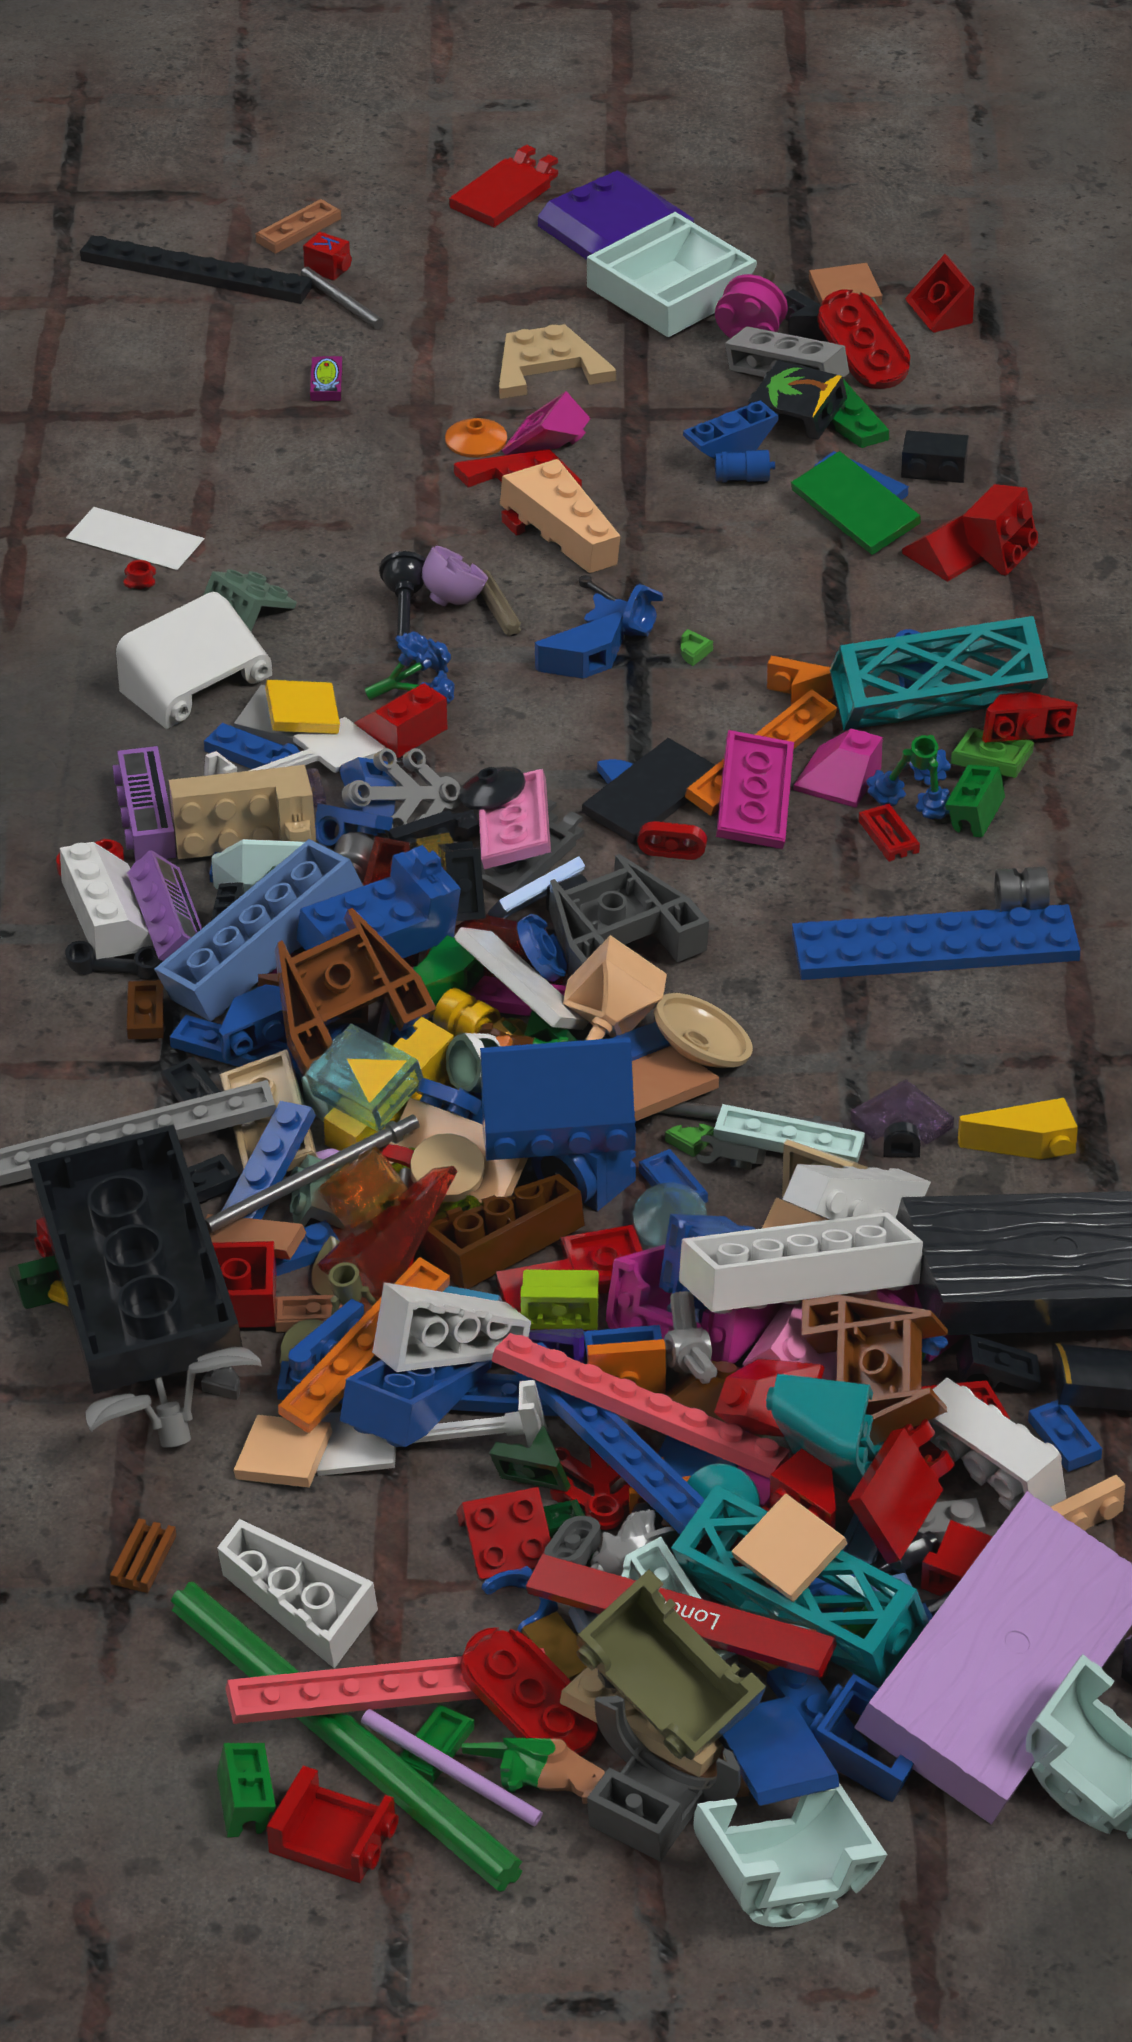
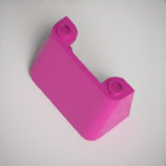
[606,1244,783,1364]

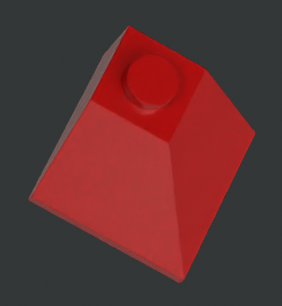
[714,1359,825,1437]

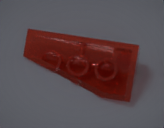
[317,1166,458,1298]

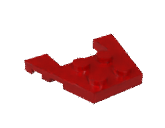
[454,449,582,536]

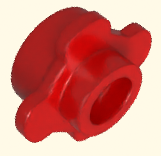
[123,560,156,589]

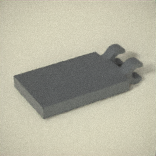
[478,798,584,898]

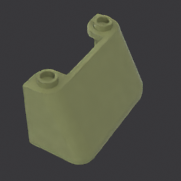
[576,1569,766,1760]

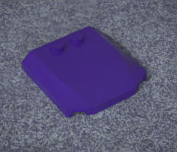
[538,170,694,260]

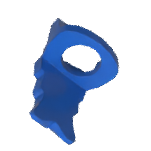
[584,584,664,637]

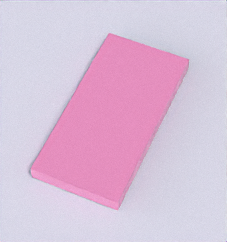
[479,769,551,869]

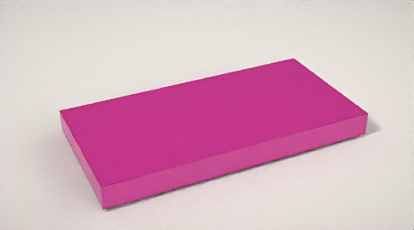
[716,730,794,849]

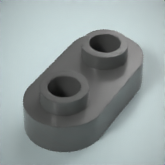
[545,1516,601,1566]

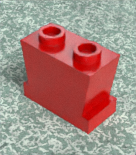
[921,1520,993,1596]

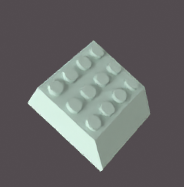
[587,212,757,337]

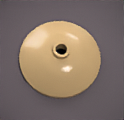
[654,993,753,1068]

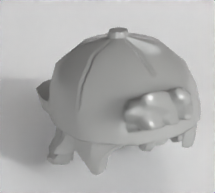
[590,1509,679,1576]

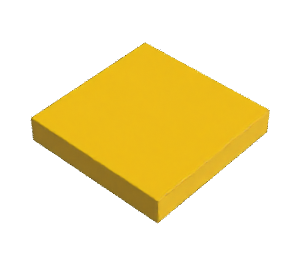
[265,680,340,734]

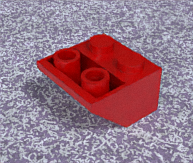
[962,484,1038,576]
[770,1449,836,1529]

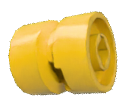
[433,987,500,1037]

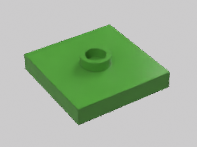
[951,728,1034,778]

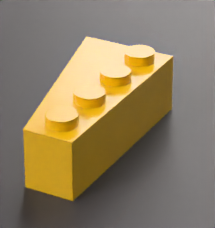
[324,1016,455,1164]

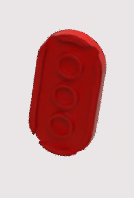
[818,289,910,389]
[461,1627,598,1757]

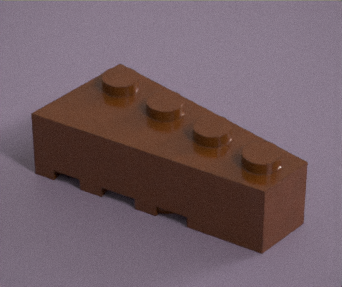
[416,1174,585,1289]

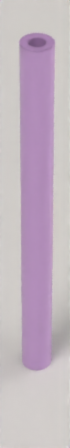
[361,1709,543,1827]

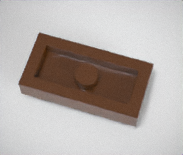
[127,980,164,1039]

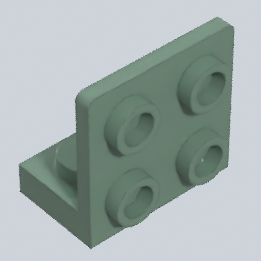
[203,569,297,632]

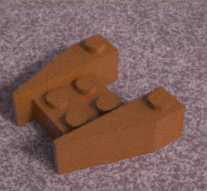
[274,908,437,1076]
[801,1295,948,1445]

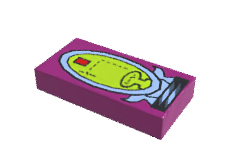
[310,356,343,401]

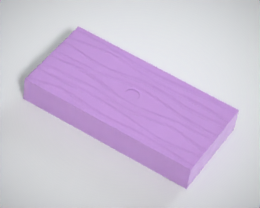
[854,1491,1132,1825]

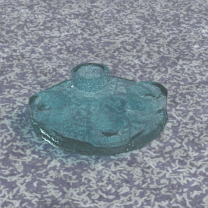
[633,1182,707,1246]

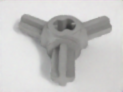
[664,1291,717,1384]

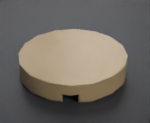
[410,1133,485,1202]

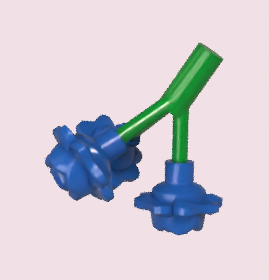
[365,631,455,704]

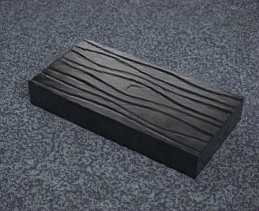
[29,1124,243,1394]
[896,1191,1132,1335]

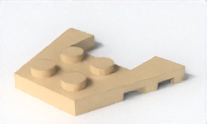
[499,324,616,399]

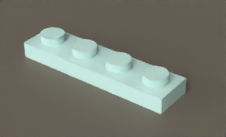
[714,1104,865,1163]

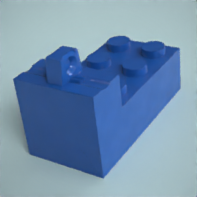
[297,845,461,958]

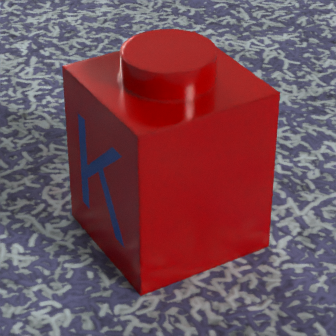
[303,231,352,281]

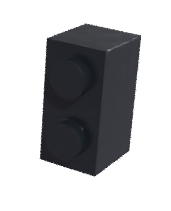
[901,430,969,483]

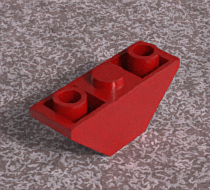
[982,692,1078,743]

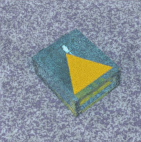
[305,1024,424,1132]

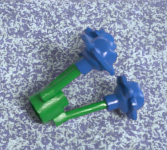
[866,735,951,819]

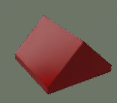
[905,254,975,333]
[902,513,985,582]

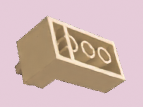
[169,765,316,859]

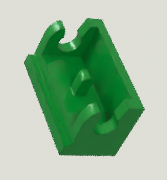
[945,764,1005,837]
[217,1743,276,1837]

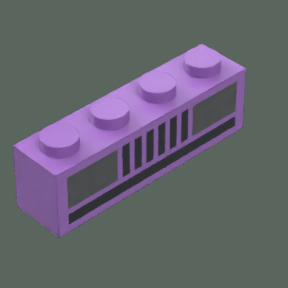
[112,746,176,862]
[127,850,202,961]

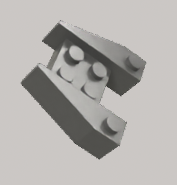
[549,854,709,978]

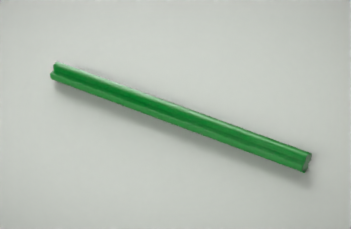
[171,1582,522,1892]

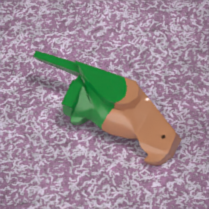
[461,1738,605,1804]

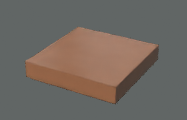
[809,263,882,305]

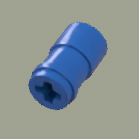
[715,450,775,483]

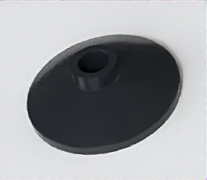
[459,766,526,810]

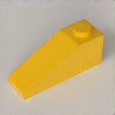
[958,1098,1078,1159]

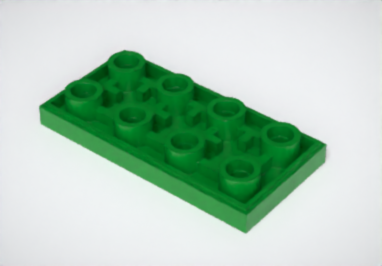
[791,451,921,555]

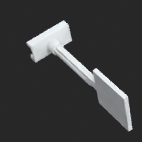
[204,717,386,776]
[317,1380,548,1476]

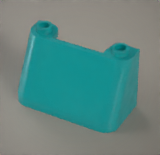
[766,1374,886,1496]

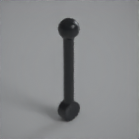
[579,575,626,601]

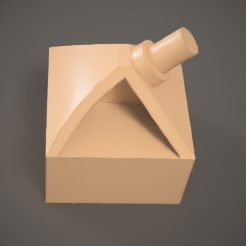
[563,935,667,1040]

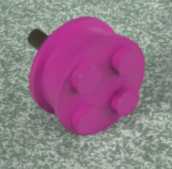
[715,270,788,339]

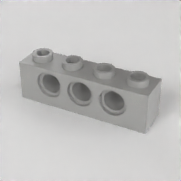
[725,326,849,378]

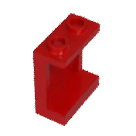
[267,1765,399,1883]

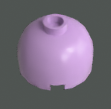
[422,546,488,606]

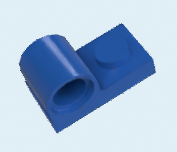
[315,803,393,847]

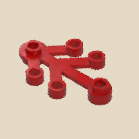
[550,1446,631,1530]

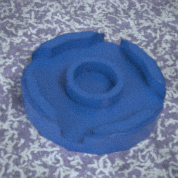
[517,914,567,982]

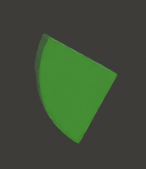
[680,629,713,666]
[665,1124,714,1157]

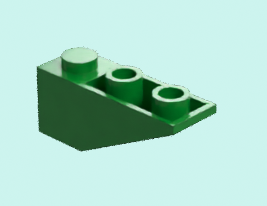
[389,935,484,1024]

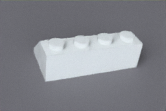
[60,842,154,960]

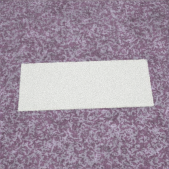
[66,507,205,570]

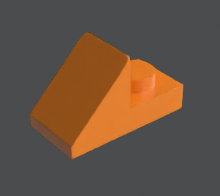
[767,655,834,705]

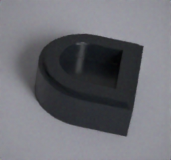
[883,1122,921,1158]

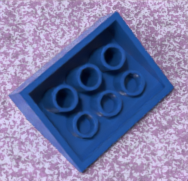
[480,1037,635,1161]

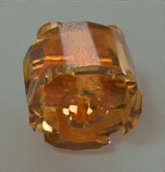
[317,1145,407,1231]

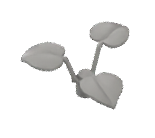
[86,1347,262,1447]

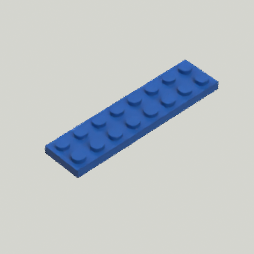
[792,904,1081,980]

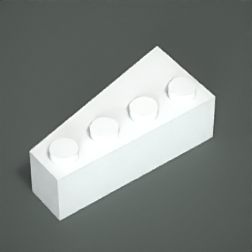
[783,1164,931,1220]
[372,1282,531,1372]
[918,1378,1066,1511]
[217,1519,378,1669]

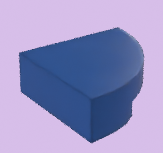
[597,759,633,784]

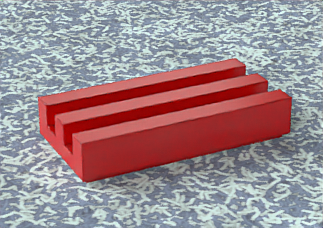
[859,803,920,862]

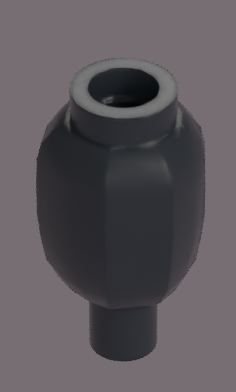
[870,1531,940,1575]

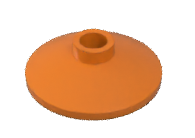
[445,418,507,458]

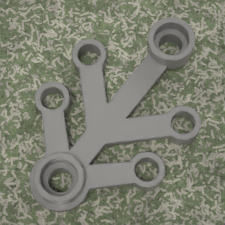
[342,748,461,836]

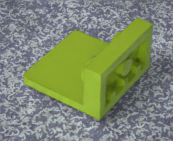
[521,1270,599,1330]

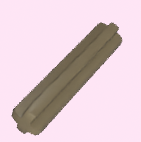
[480,569,521,636]

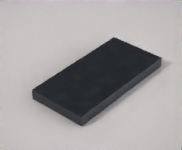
[582,738,715,844]

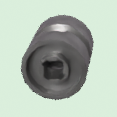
[994,866,1050,912]

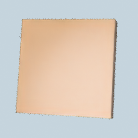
[234,1415,332,1488]
[731,1493,848,1602]

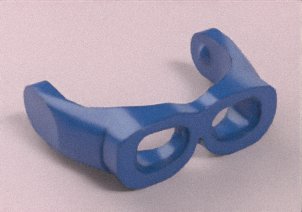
[482,1566,558,1633]

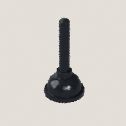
[379,551,426,647]

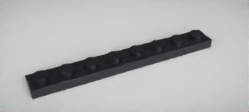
[80,235,312,304]

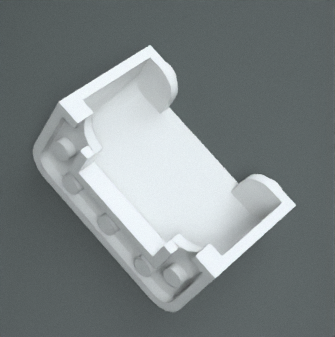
[116,592,272,729]

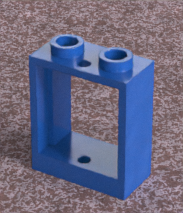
[809,1673,914,1802]

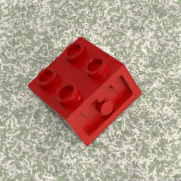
[456,1487,551,1580]

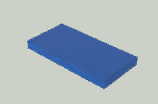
[719,1696,839,1806]

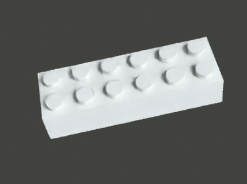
[679,1212,923,1314]

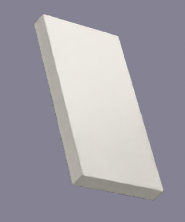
[454,927,589,1030]

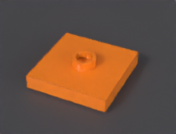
[587,1339,666,1394]

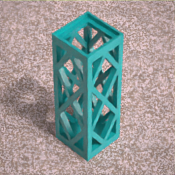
[830,616,1048,731]
[671,1484,929,1687]

